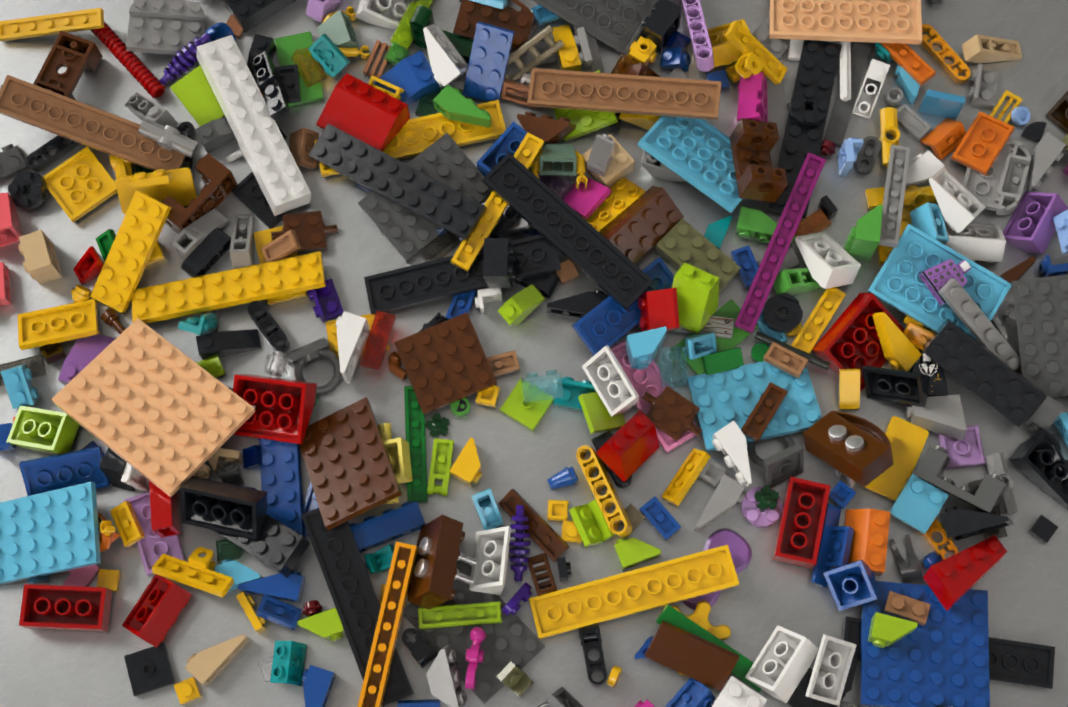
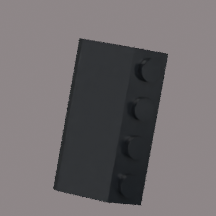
[180,476,267,539]

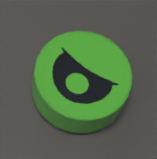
[450,398,471,417]

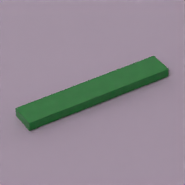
[404,386,428,504]
[656,604,761,692]

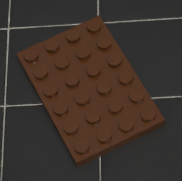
[299,397,402,530]

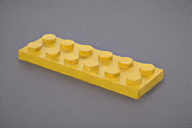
[90,191,172,313]

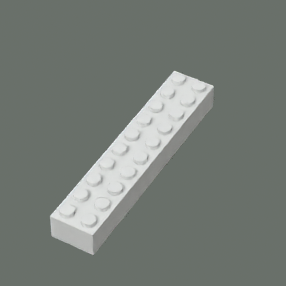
[197,35,311,216]

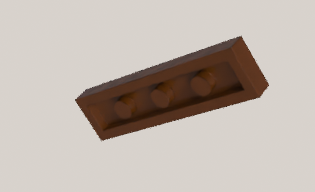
[498,489,570,562]

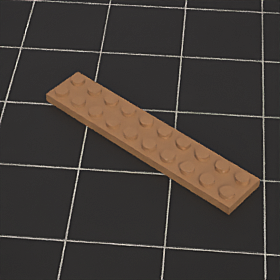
[527,68,722,120]
[0,75,186,171]

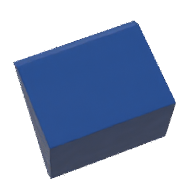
[823,560,878,611]

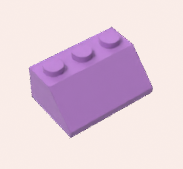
[1003,191,1068,255]

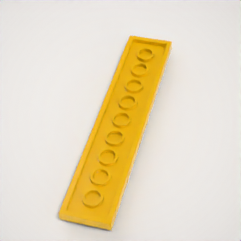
[314,100,506,177]
[132,251,326,324]
[529,545,739,639]

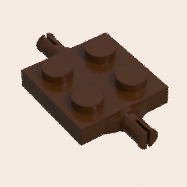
[271,211,338,253]
[642,386,702,442]

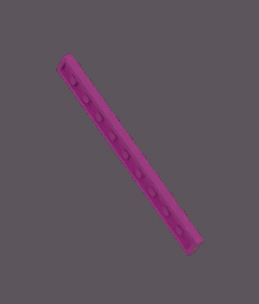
[734,152,826,334]

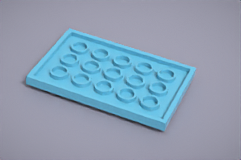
[637,116,743,213]
[867,224,1012,341]
[687,361,822,452]
[0,482,101,585]

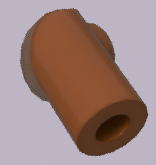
[388,351,408,380]

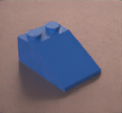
[373,50,440,106]
[477,121,527,177]

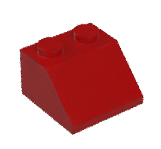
[638,288,680,333]

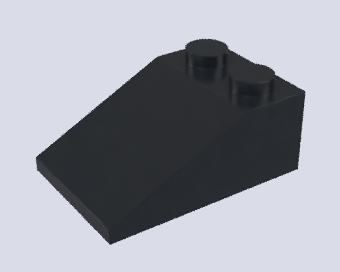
[940,507,1014,542]

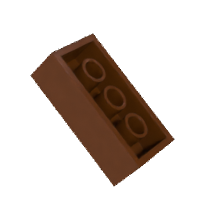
[601,186,684,264]

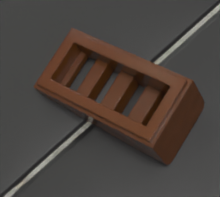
[1000,256,1036,289]
[528,553,558,596]

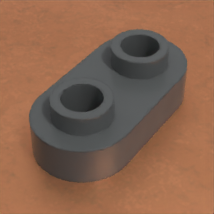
[855,136,881,173]

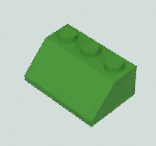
[843,205,883,262]

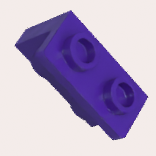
[307,278,344,323]

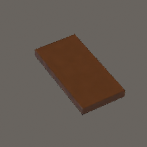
[644,620,739,691]

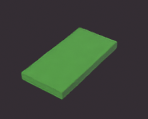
[275,31,325,107]
[673,299,758,375]

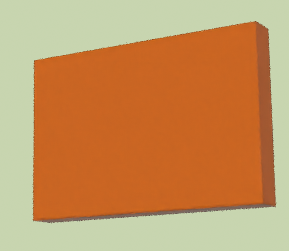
[951,111,1015,175]

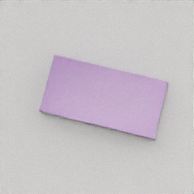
[124,491,187,576]

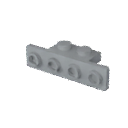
[573,26,605,73]

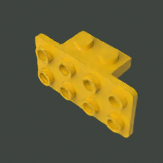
[115,167,197,214]
[582,178,645,233]
[864,416,929,501]

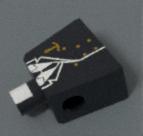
[910,354,948,397]

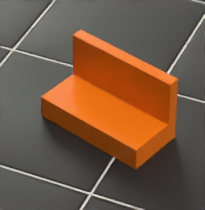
[920,118,966,160]

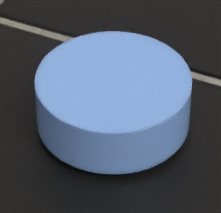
[1011,106,1031,126]

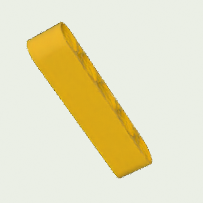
[576,445,633,537]

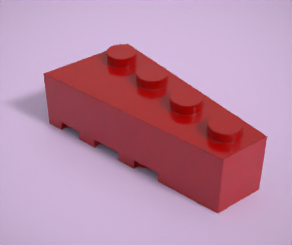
[923,535,1007,611]

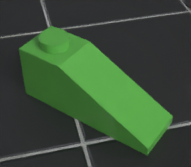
[773,268,822,296]

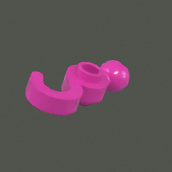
[465,627,486,690]

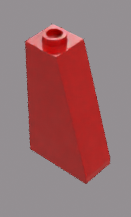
[149,480,182,538]

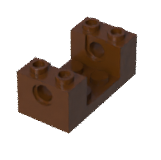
[33,31,103,100]
[729,118,788,203]
[160,153,238,234]

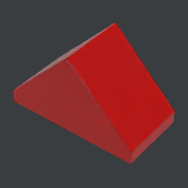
[73,246,104,285]

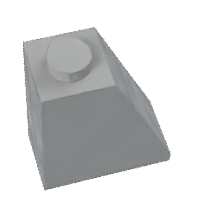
[906,395,967,440]

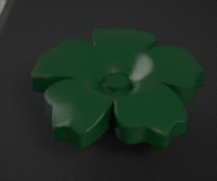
[425,413,450,437]
[754,485,780,510]

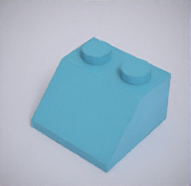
[625,326,667,370]
[890,474,949,534]

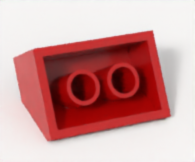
[596,410,659,482]
[122,574,192,648]

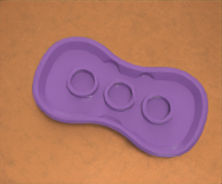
[681,528,752,610]

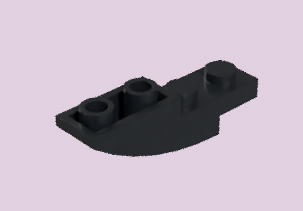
[250,51,290,120]

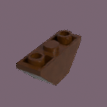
[517,112,576,144]

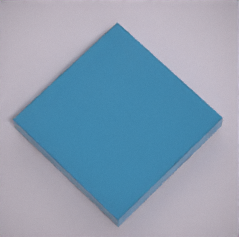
[918,89,966,120]

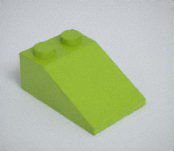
[6,406,80,456]

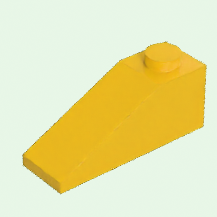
[551,24,581,71]
[872,312,922,372]

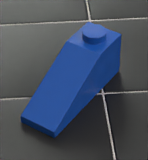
[237,570,306,603]
[302,665,336,707]

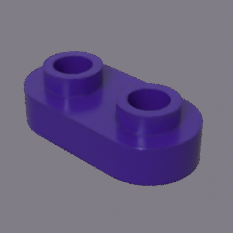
[501,582,532,616]

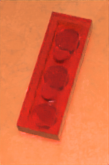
[360,311,396,372]

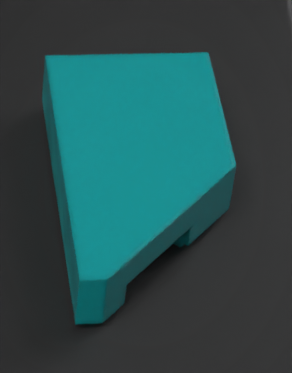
[704,216,732,250]

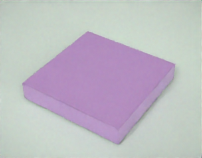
[937,425,986,470]

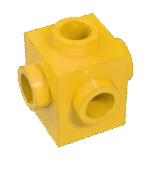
[628,36,657,66]

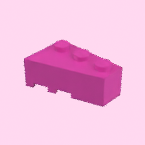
[737,72,768,122]

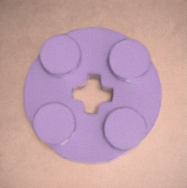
[741,486,782,528]

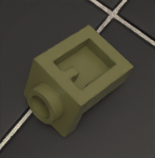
[497,661,533,697]

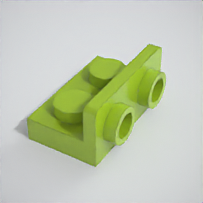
[569,499,614,547]

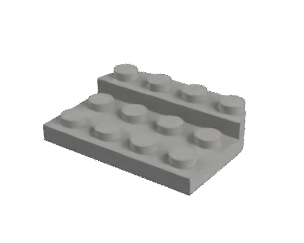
[126,0,205,55]
[963,139,1031,215]

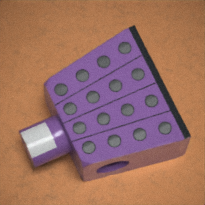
[918,259,971,306]

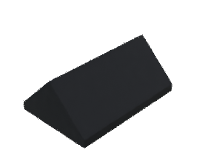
[862,365,930,407]

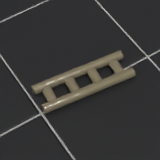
[505,25,564,82]

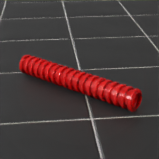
[91,22,165,98]

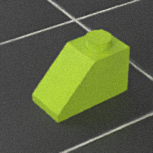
[497,284,545,325]
[614,537,661,571]
[297,607,346,642]
[868,612,918,648]

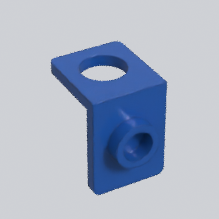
[0,423,16,452]

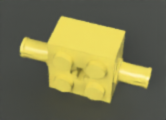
[378,423,413,504]

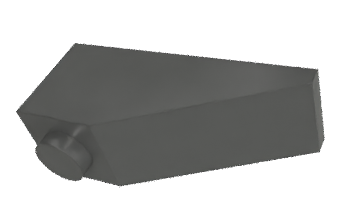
[195,117,236,153]

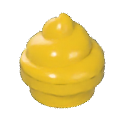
[71,285,91,303]

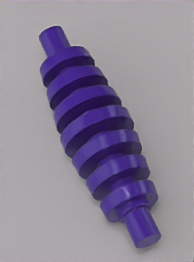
[159,32,211,85]
[509,505,531,581]

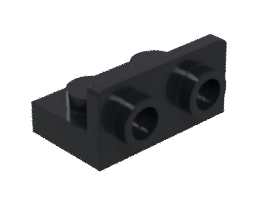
[275,65,301,103]

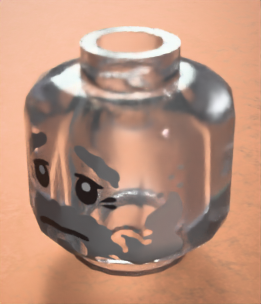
[264,350,292,378]

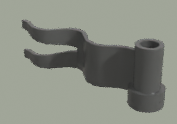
[889,534,925,585]

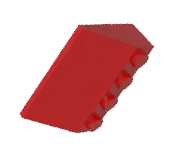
[316,73,410,152]
[812,293,905,392]
[233,374,317,444]

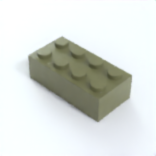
[655,218,741,295]

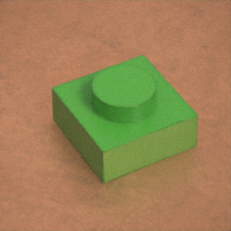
[384,42,410,66]

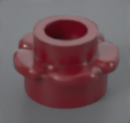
[820,140,837,156]
[302,600,323,617]

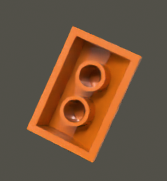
[844,508,890,576]

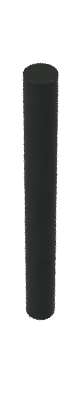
[754,331,831,370]

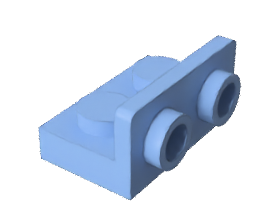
[837,137,864,176]

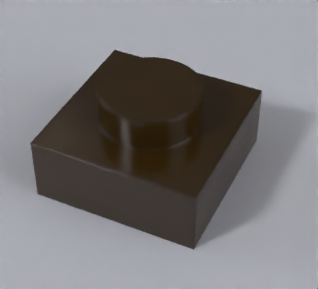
[39,343,66,365]

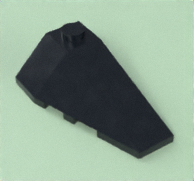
[1008,429,1068,509]

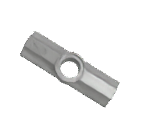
[138,118,198,158]
[985,452,1018,516]

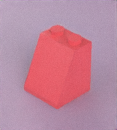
[0,192,23,247]

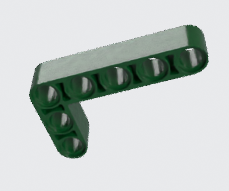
[410,6,473,64]

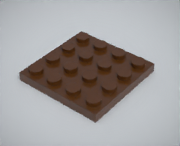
[394,312,498,415]

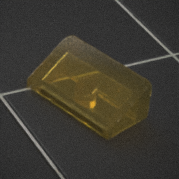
[292,48,327,87]

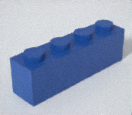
[350,501,426,553]

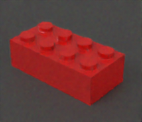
[772,476,831,569]
[19,584,113,632]

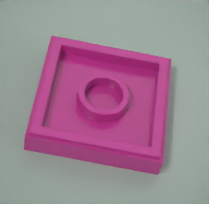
[561,175,611,220]

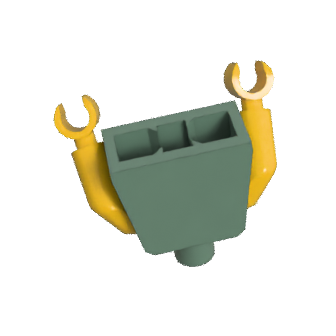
[313,6,370,60]
[531,142,588,189]

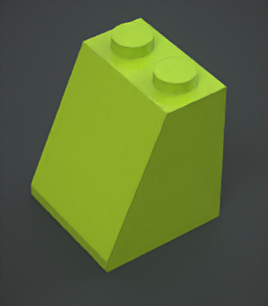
[672,262,719,334]

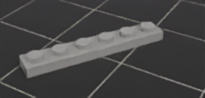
[878,144,911,248]
[938,278,1021,370]

